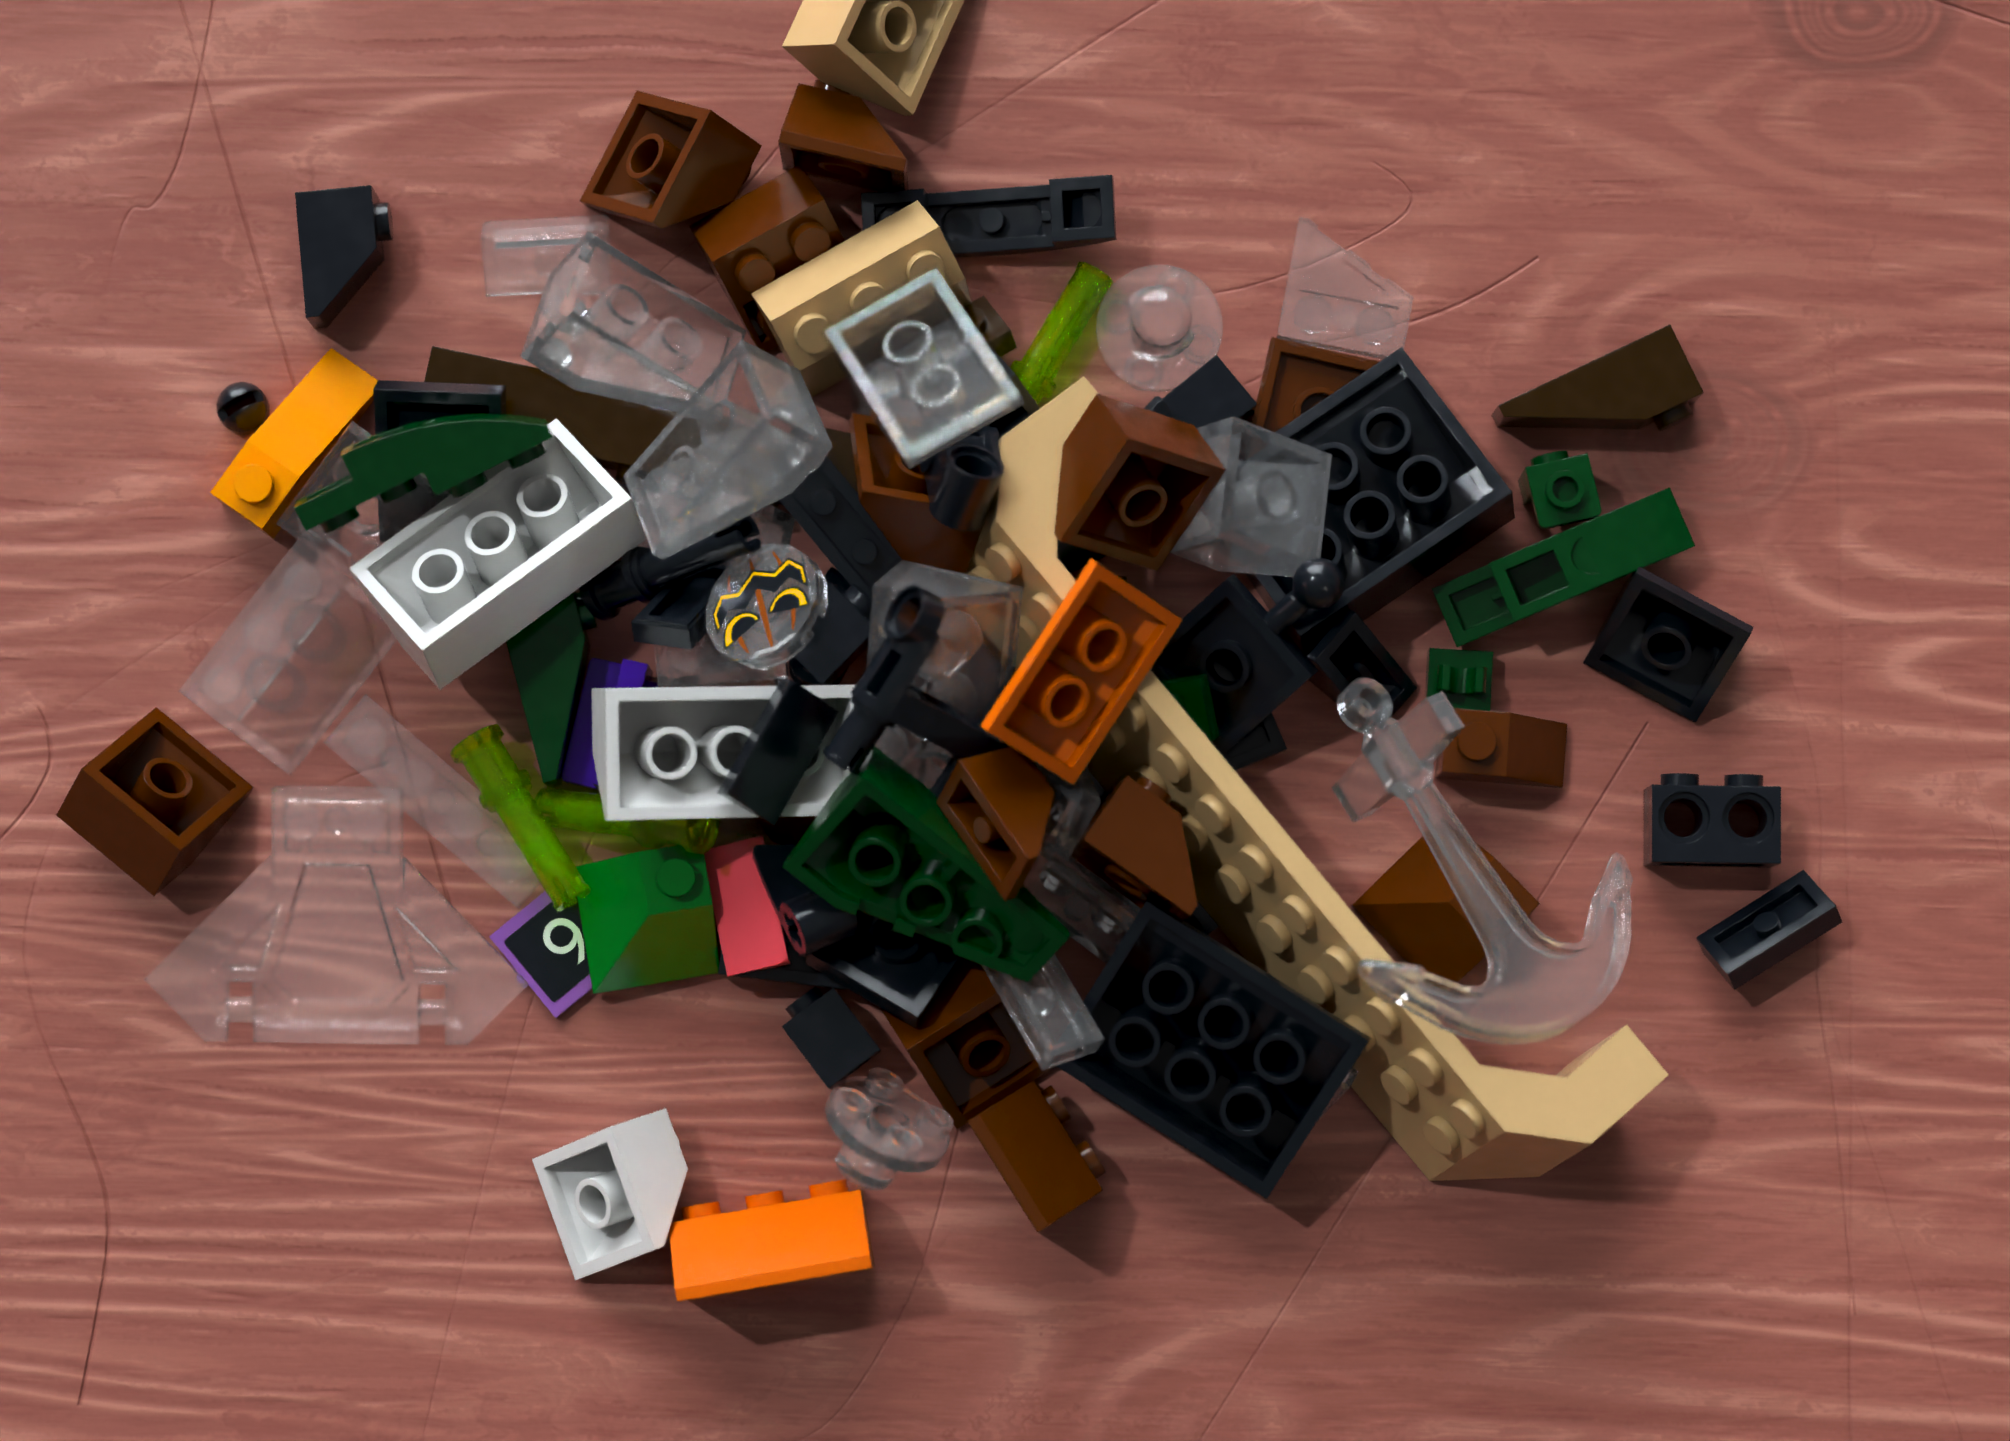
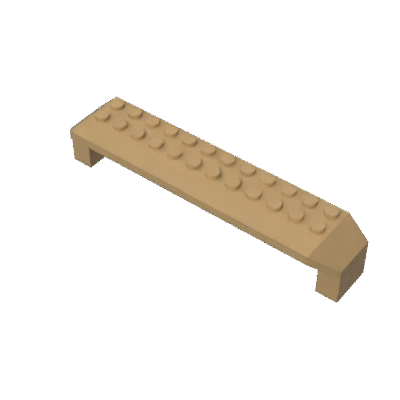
[940,376,1669,1181]

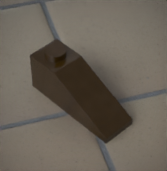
[1492,325,1704,431]

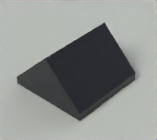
[1583,566,1754,723]

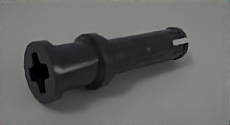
[579,512,761,621]

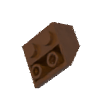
[689,164,845,355]

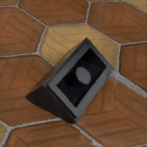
[717,679,839,826]

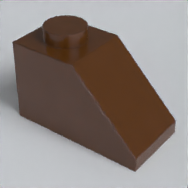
[1435,708,1567,788]
[936,747,1055,901]

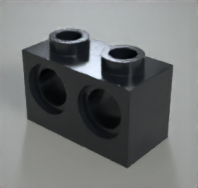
[1643,773,1781,868]

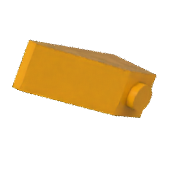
[210,348,378,539]

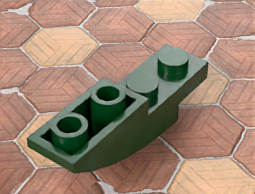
[294,414,553,533]
[1432,487,1695,647]

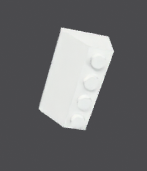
[349,419,646,690]
[592,684,856,821]

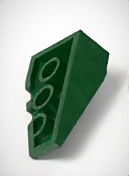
[783,746,1070,983]

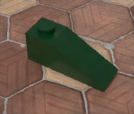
[506,591,597,788]

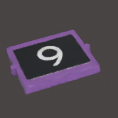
[489,866,592,1018]

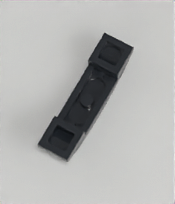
[861,175,1116,258]

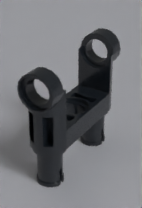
[822,584,1018,798]

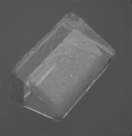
[480,215,613,297]

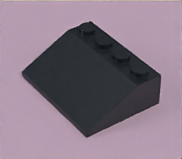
[1201,347,1515,656]
[1047,898,1370,1199]

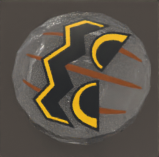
[706,543,828,670]

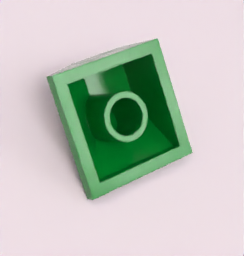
[572,841,719,995]

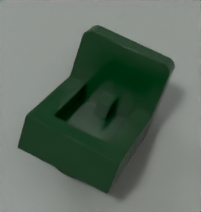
[1518,450,1602,530]

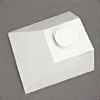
[532,1108,688,1280]

